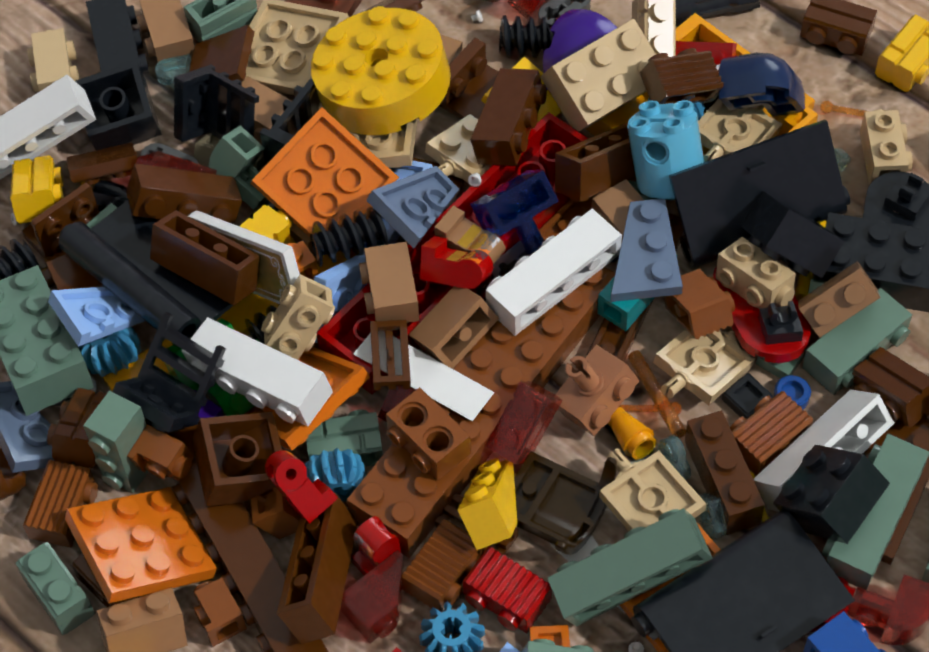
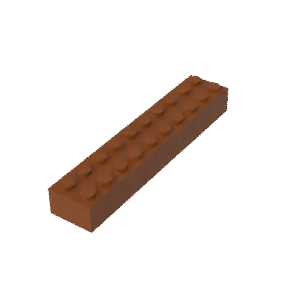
[347,267,615,558]

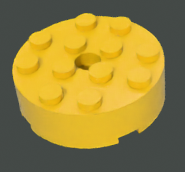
[311,6,451,135]

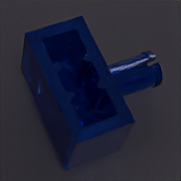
[470,170,559,254]

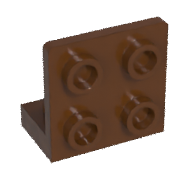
[439,38,499,120]
[22,183,99,258]

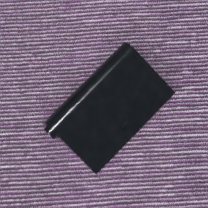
[669,119,851,269]
[58,200,234,347]
[631,510,855,652]

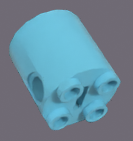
[627,100,704,200]

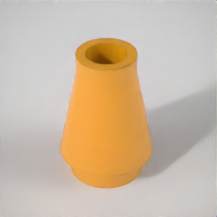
[608,407,656,460]

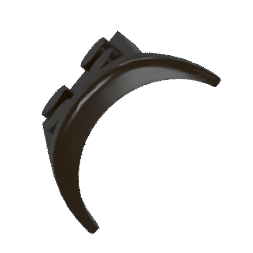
[514,451,617,555]

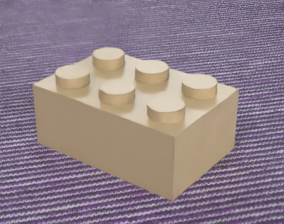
[541,19,656,132]

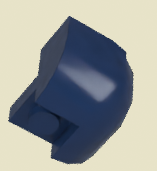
[719,52,805,117]

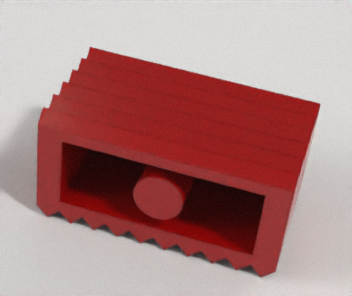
[463,546,552,634]

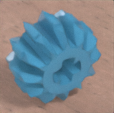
[78,327,142,377]
[305,448,366,502]
[419,601,485,652]

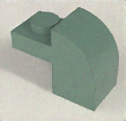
[209,125,268,210]

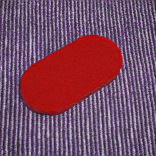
[713,266,811,363]

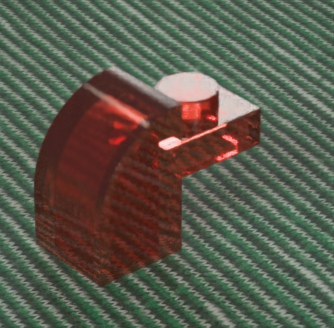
[847,574,929,645]

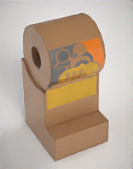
[434,205,506,265]

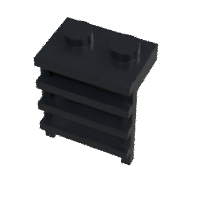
[174,65,259,142]
[260,78,315,165]
[112,312,226,433]

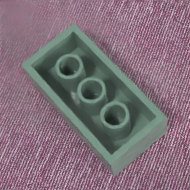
[0,265,94,416]

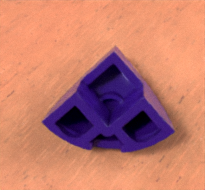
[543,9,617,90]

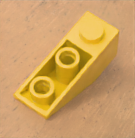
[458,458,517,550]

